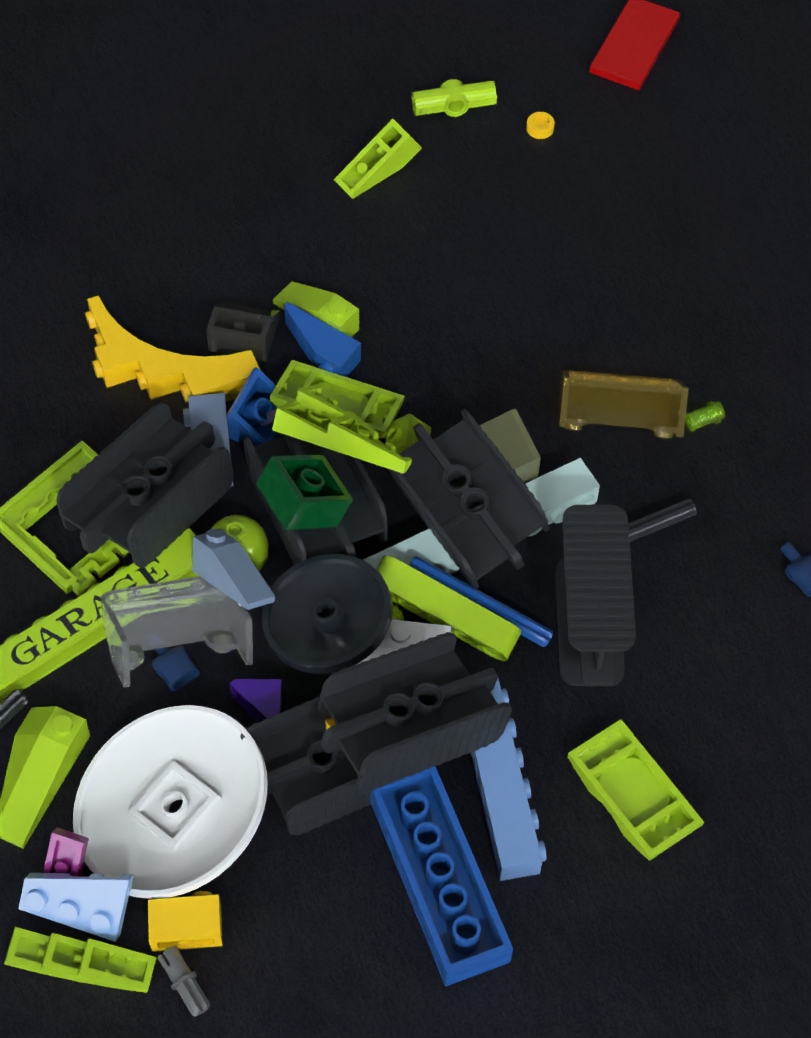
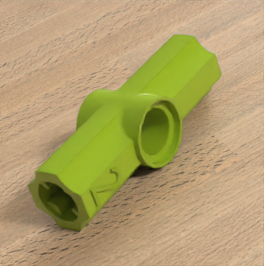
[411,79,497,117]

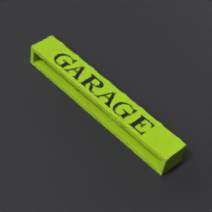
[0,528,201,702]

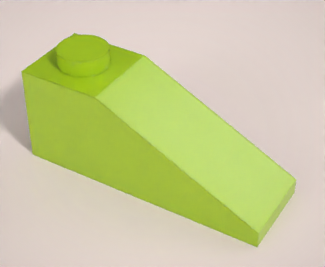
[334,119,422,199]
[273,282,359,337]

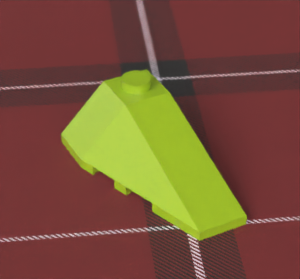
[0,706,90,849]

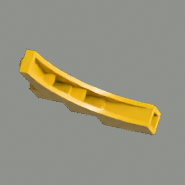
[85,296,260,402]

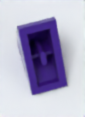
[230,679,282,722]

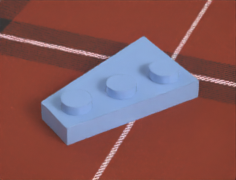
[19,873,134,942]

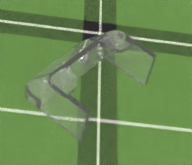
[101,576,253,687]

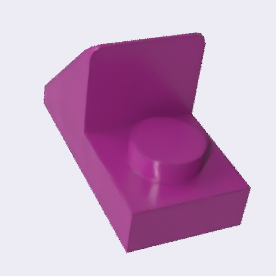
[43,827,89,877]

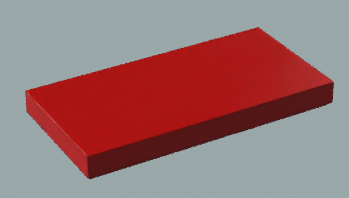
[589,0,680,90]

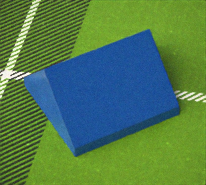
[227,367,280,447]

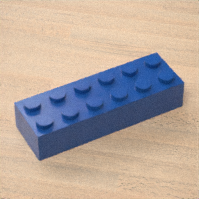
[370,766,513,987]

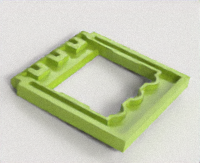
[0,441,130,596]

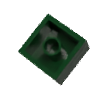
[257,455,353,530]

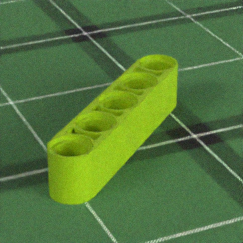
[376,555,521,661]

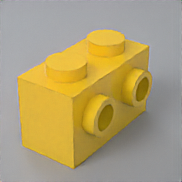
[148,891,223,951]

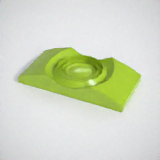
[270,360,405,438]
[567,719,704,861]

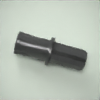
[157,946,210,1016]

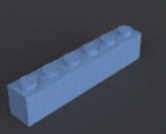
[470,679,547,881]

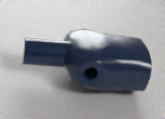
[781,542,811,597]
[149,634,200,691]

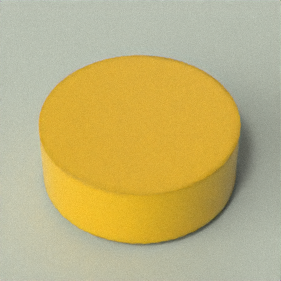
[526,112,555,139]

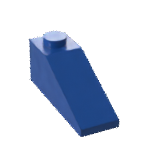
[284,302,361,377]

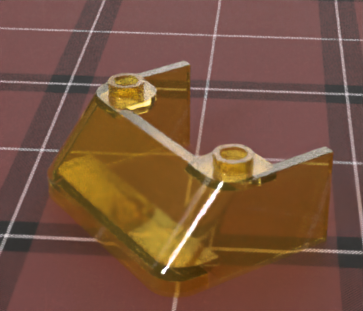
[558,370,688,438]

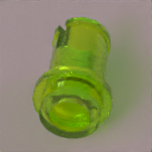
[684,401,725,432]

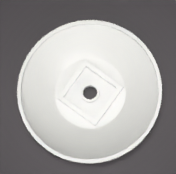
[73,705,268,899]

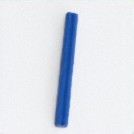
[409,557,553,647]

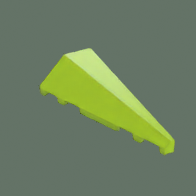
[272,384,412,473]

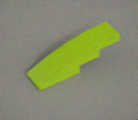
[4,927,156,993]

